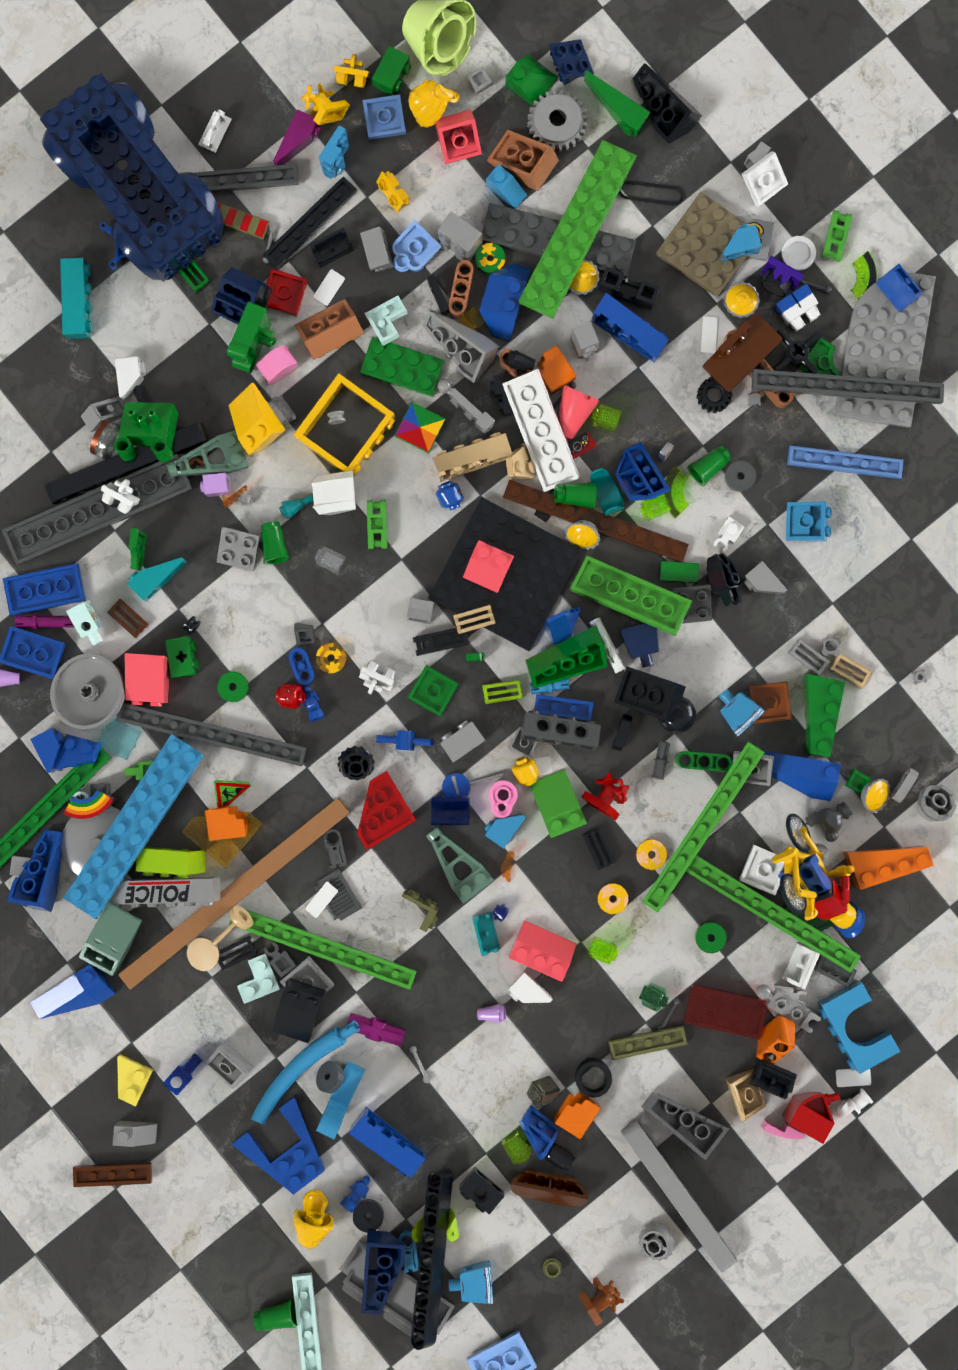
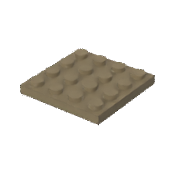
[656,191,762,298]

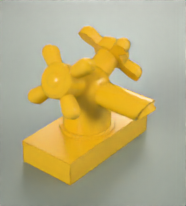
[301,83,350,125]

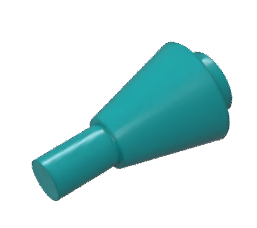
[279,494,314,519]

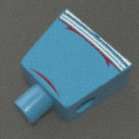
[719,689,766,736]
[449,1260,493,1304]

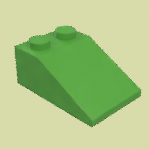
[530,770,587,838]

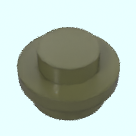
[542,1258,562,1278]

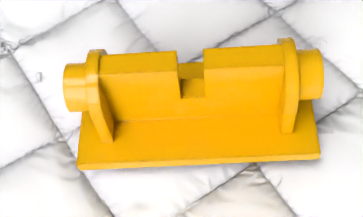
[376,171,410,213]

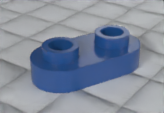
[288,648,315,685]

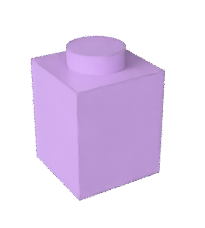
[200,473,230,497]

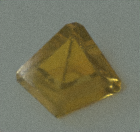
[459,307,484,331]

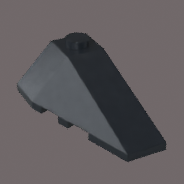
[632,63,702,144]

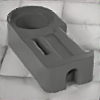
[324,829,347,868]

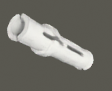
[589,617,626,674]

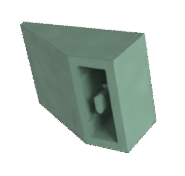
[79,902,142,976]

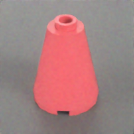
[557,385,599,441]

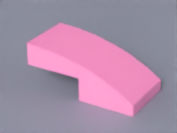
[761,1119,805,1139]

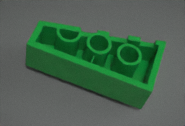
[525,625,608,689]

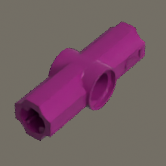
[347,1012,406,1047]

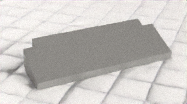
[339,1241,455,1337]

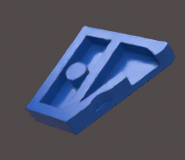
[53,734,102,771]
[519,1105,562,1160]

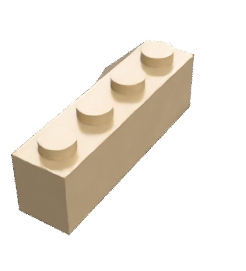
[433,432,512,482]

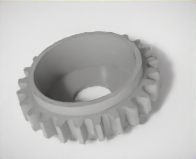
[527,90,588,153]

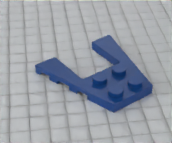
[232,1096,325,1195]

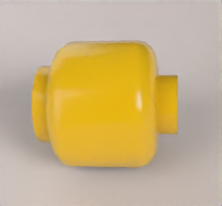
[512,756,539,786]

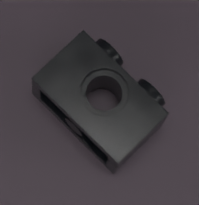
[459,1166,504,1215]

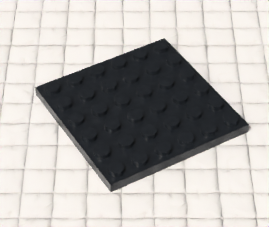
[428,497,583,652]

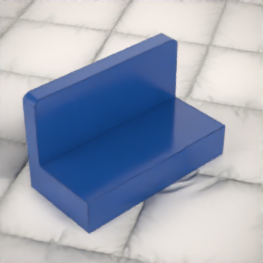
[876,264,923,312]

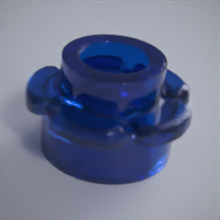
[492,903,509,922]

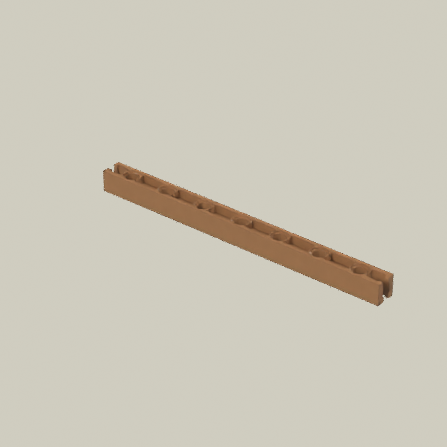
[118,798,351,990]

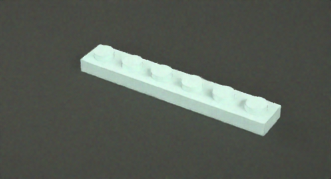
[292,1272,322,1370]

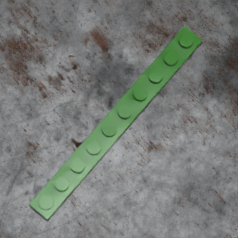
[642,741,765,912]
[686,855,861,973]
[229,908,417,990]

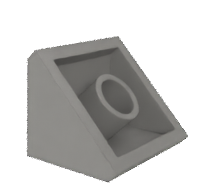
[733,751,774,786]
[204,1041,253,1089]

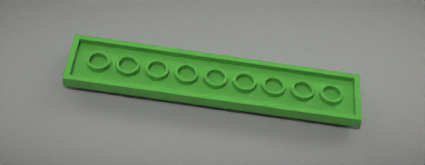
[519,140,637,319]

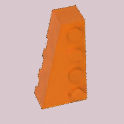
[843,846,934,890]

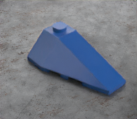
[544,607,580,645]
[7,830,63,912]

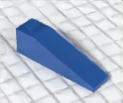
[764,751,841,802]
[30,964,116,1019]

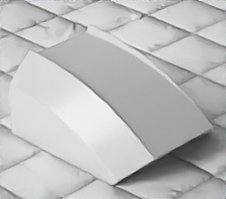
[311,471,356,515]

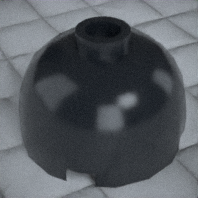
[658,697,696,733]

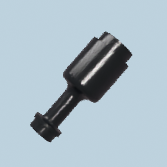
[525,1138,575,1171]

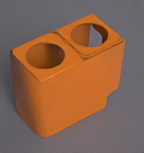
[537,345,576,396]
[205,806,249,841]
[756,1016,795,1064]
[554,1092,601,1139]

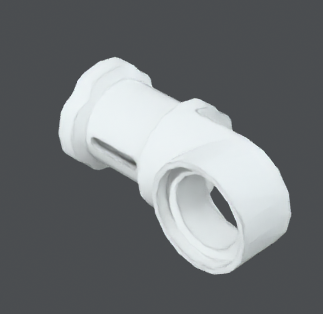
[832,1088,873,1119]

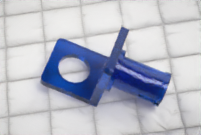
[163,1053,203,1095]

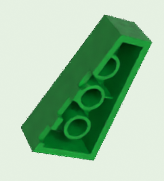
[803,674,845,758]

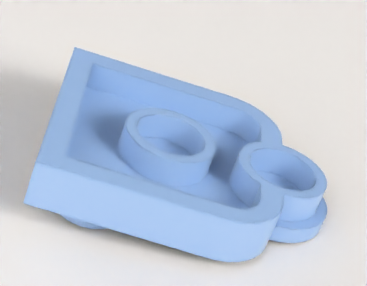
[392,220,442,272]

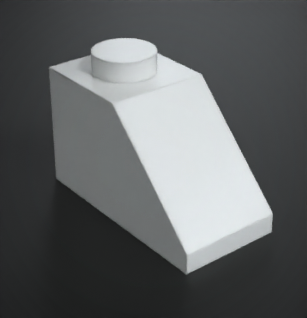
[115,356,146,401]
[508,970,553,1003]

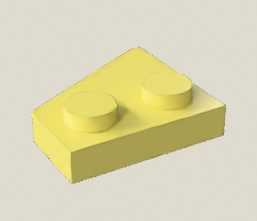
[117,1054,153,1106]

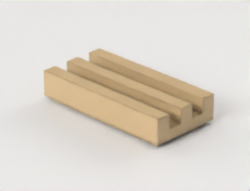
[453,605,496,634]
[828,654,872,689]

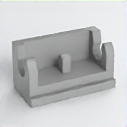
[360,226,394,272]

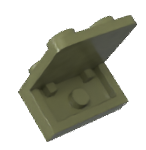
[402,889,439,932]

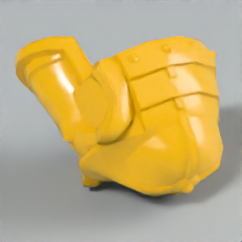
[408,79,460,128]
[292,1190,334,1250]

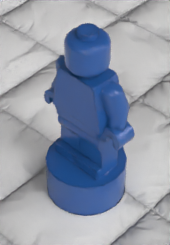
[303,685,325,722]
[340,1176,371,1213]

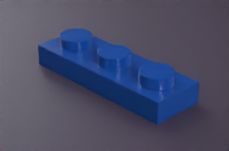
[534,694,594,721]

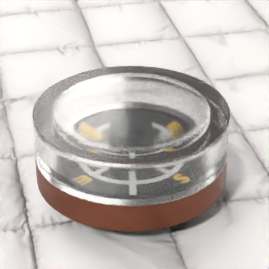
[90,419,120,460]

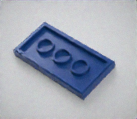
[2,563,86,616]

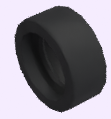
[575,1058,612,1098]

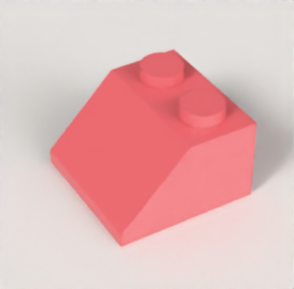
[435,109,482,164]
[463,540,514,593]

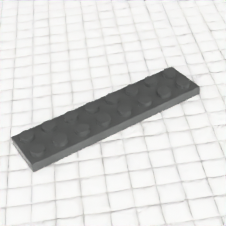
[482,203,636,278]

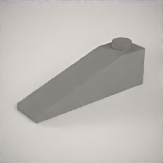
[423,309,499,383]

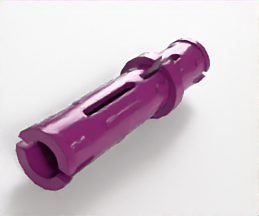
[15,614,75,629]

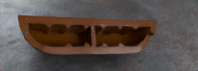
[511,1170,588,1207]

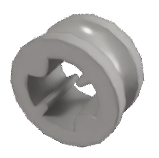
[327,411,346,425]

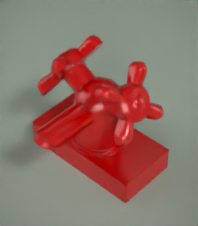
[581,772,630,821]

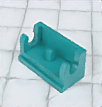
[472,912,500,956]

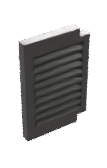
[314,869,362,921]

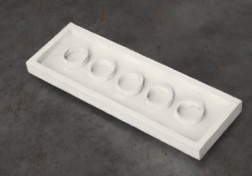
[502,369,580,492]

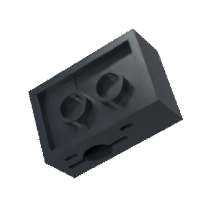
[614,666,686,723]

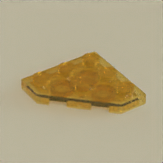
[182,811,263,869]

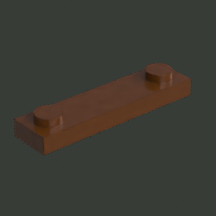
[73,1162,152,1187]

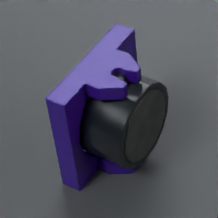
[761,256,804,297]

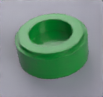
[466,653,485,662]

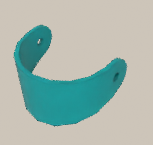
[590,468,625,516]

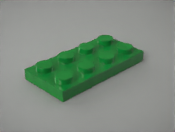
[360,337,444,397]

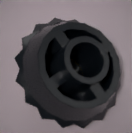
[337,746,375,781]

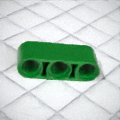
[675,751,733,772]

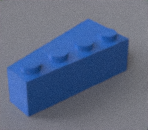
[591,293,669,363]

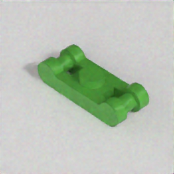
[821,210,852,262]
[367,499,388,549]

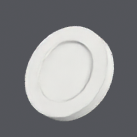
[781,236,816,271]

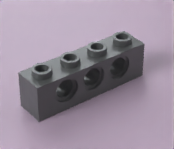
[519,711,601,751]

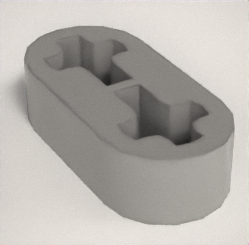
[891,767,919,803]

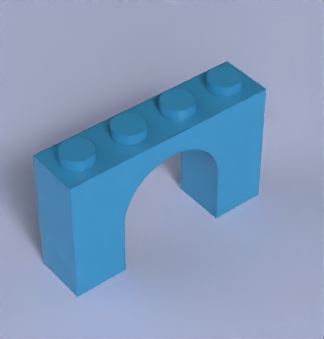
[818,981,900,1074]

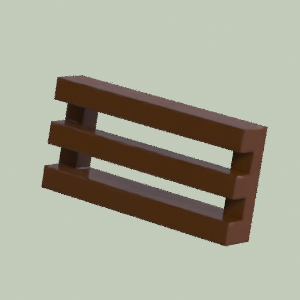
[107,599,149,638]

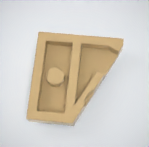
[506,443,535,479]

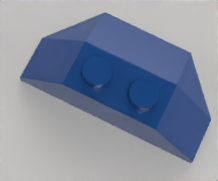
[479,263,532,342]
[615,442,670,501]

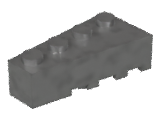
[641,1092,729,1160]

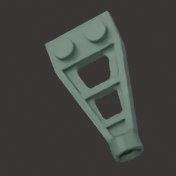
[166,430,248,478]
[426,826,494,904]

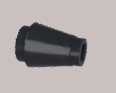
[506,350,536,370]

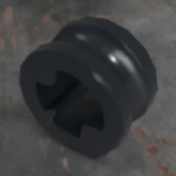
[182,616,201,635]

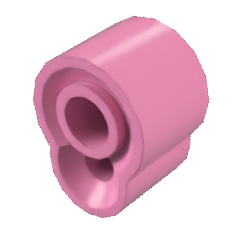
[256,345,298,385]
[489,780,518,818]

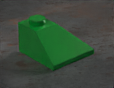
[505,55,558,108]

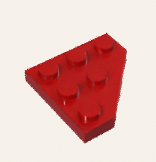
[357,771,416,850]

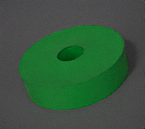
[217,672,249,702]
[695,922,727,953]

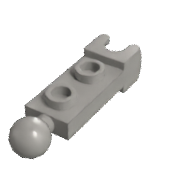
[437,379,495,435]
[756,984,821,1033]

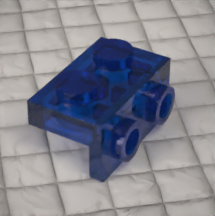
[431,795,470,825]

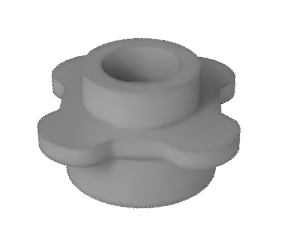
[821,637,841,657]

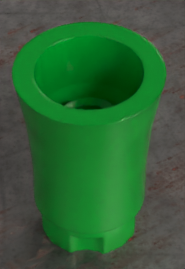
[687,445,731,487]
[554,482,597,509]
[261,522,290,565]
[253,1300,297,1332]

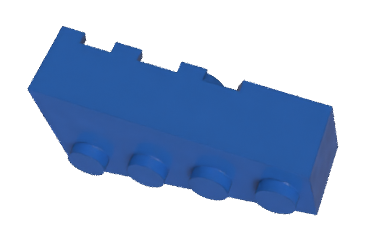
[349,1106,426,1178]

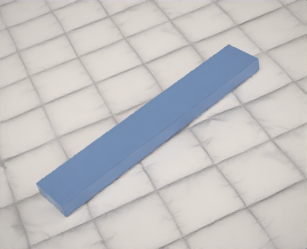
[787,445,904,479]

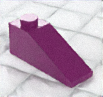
[273,109,321,165]

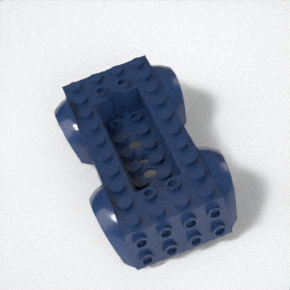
[40,73,224,282]

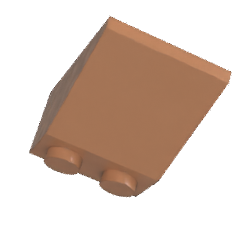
[487,130,559,191]

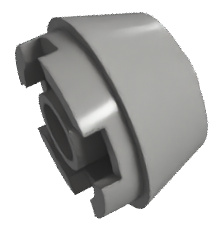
[917,785,957,822]

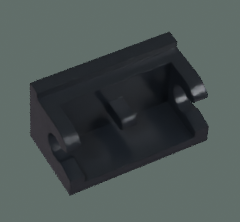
[310,228,354,268]
[750,1059,797,1100]

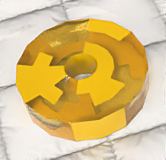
[316,643,347,673]

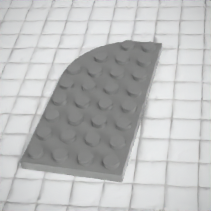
[834,273,936,428]

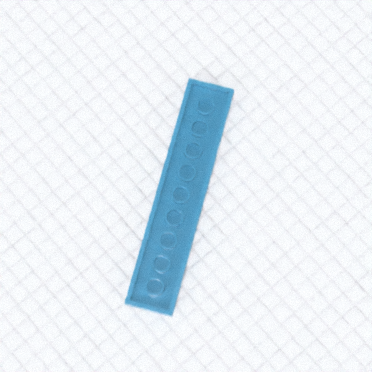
[63,734,205,919]

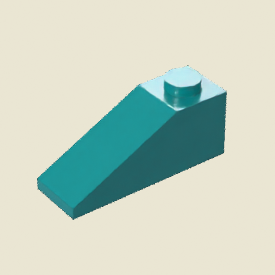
[127,557,187,602]

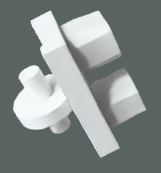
[101,479,140,514]
[359,660,395,695]

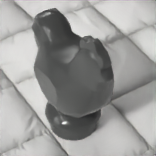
[805,802,853,842]

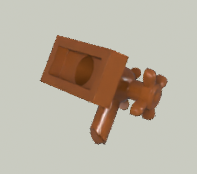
[578,1277,624,1326]

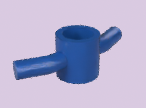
[376,730,434,751]

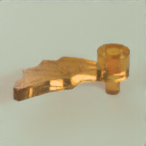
[221,485,247,508]
[500,850,515,882]

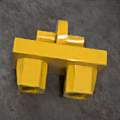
[334,54,370,88]

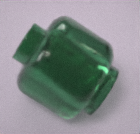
[639,983,669,1012]

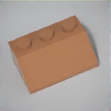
[295,299,364,360]

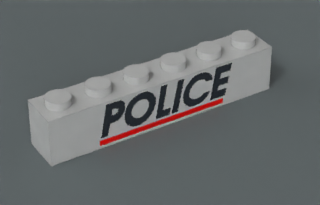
[109,877,221,908]

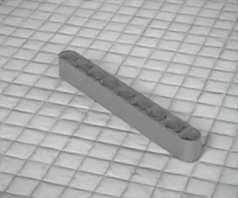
[621,1119,738,1272]

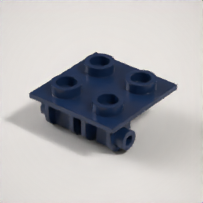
[549,39,594,85]

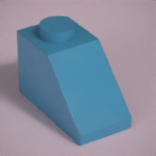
[486,164,527,209]
[721,224,762,262]
[484,814,526,849]

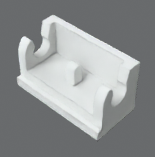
[782,943,820,989]

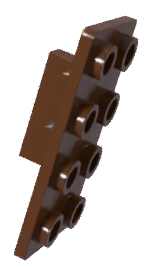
[702,313,783,393]

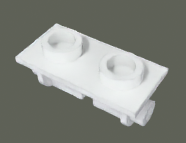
[198,109,232,153]

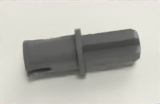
[652,741,670,780]

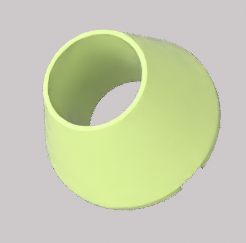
[402,0,476,77]

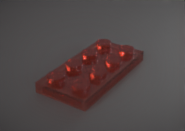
[683,984,767,1040]

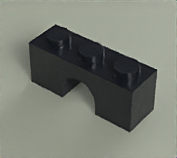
[598,266,660,310]

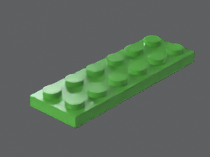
[570,556,692,636]

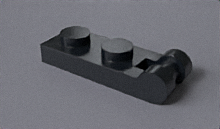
[413,626,469,656]

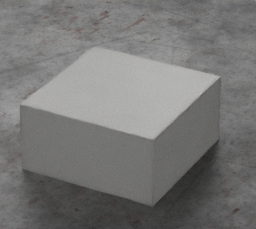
[508,727,538,759]

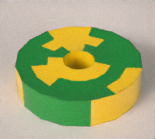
[475,243,505,275]

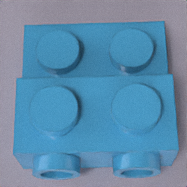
[318,125,349,179]
[786,501,832,542]

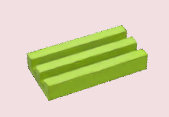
[482,679,523,704]

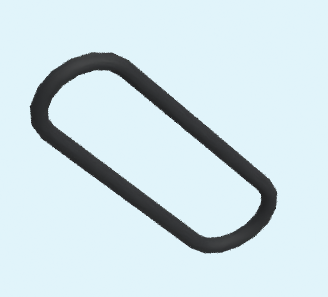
[619,180,684,205]

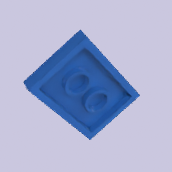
[0,626,67,679]

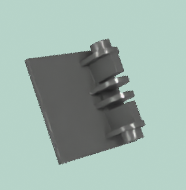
[671,584,712,624]

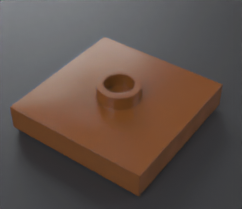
[749,681,792,724]

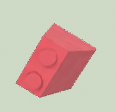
[125,653,170,707]

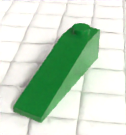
[584,71,650,138]

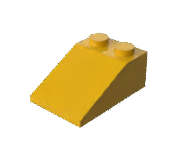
[228,383,285,455]

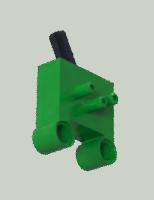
[227,285,276,374]
[114,385,179,462]

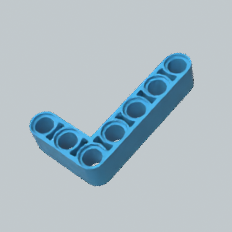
[316,1061,365,1139]

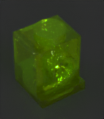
[639,494,671,521]

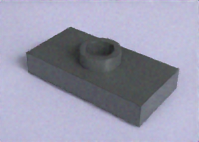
[814,954,857,988]

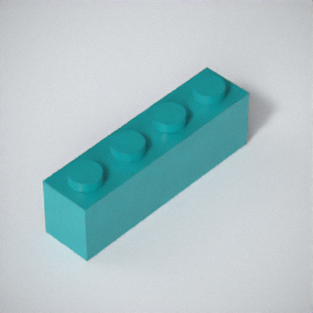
[60,258,93,339]

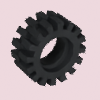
[696,377,733,413]

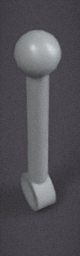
[263,224,276,263]
[409,1046,431,1083]

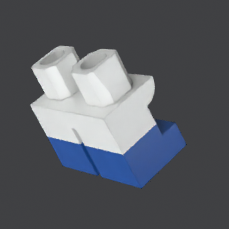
[773,283,820,332]

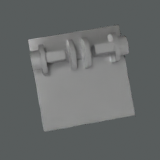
[217,527,261,571]

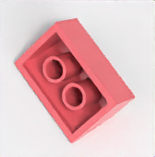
[509,920,577,982]

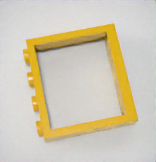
[294,373,395,475]

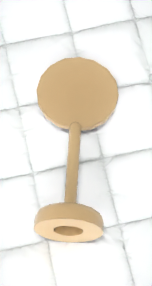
[187,905,253,971]

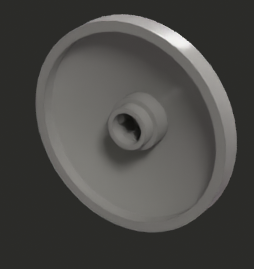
[50,654,125,731]
[61,805,121,875]

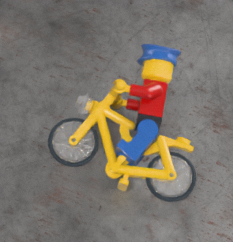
[771,814,865,938]

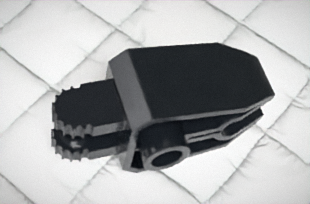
[706,553,742,606]

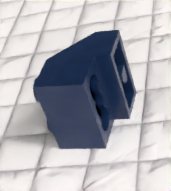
[211,267,266,325]

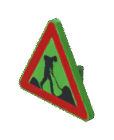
[214,780,251,808]

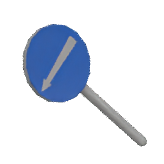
[442,772,505,801]

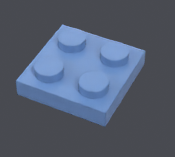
[362,94,406,140]

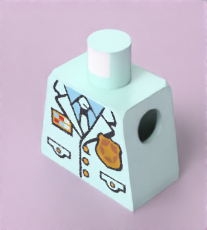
[66,600,103,646]

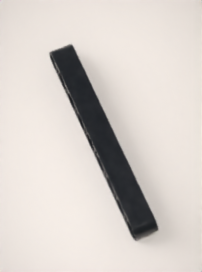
[45,423,209,504]
[411,1170,453,1350]

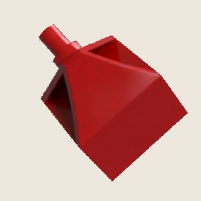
[782,1092,840,1144]

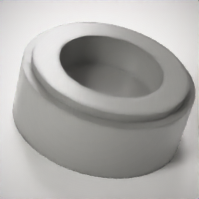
[658,442,674,462]

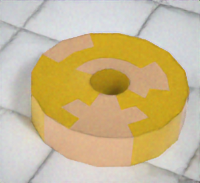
[636,839,667,870]
[597,883,628,914]

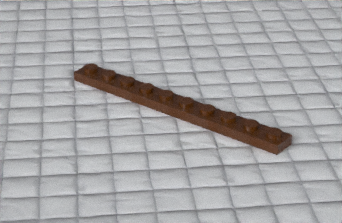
[503,479,689,562]

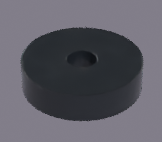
[353,1199,384,1233]

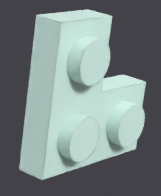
[365,296,408,346]
[237,953,281,1004]

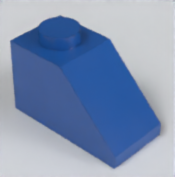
[30,728,64,773]

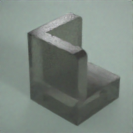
[526,1076,561,1109]

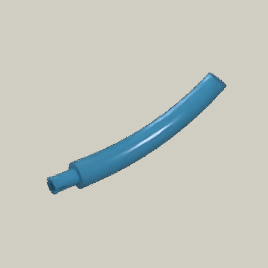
[251,1020,360,1125]

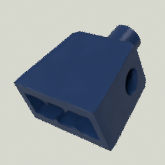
[619,623,659,668]

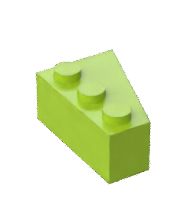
[136,847,207,879]

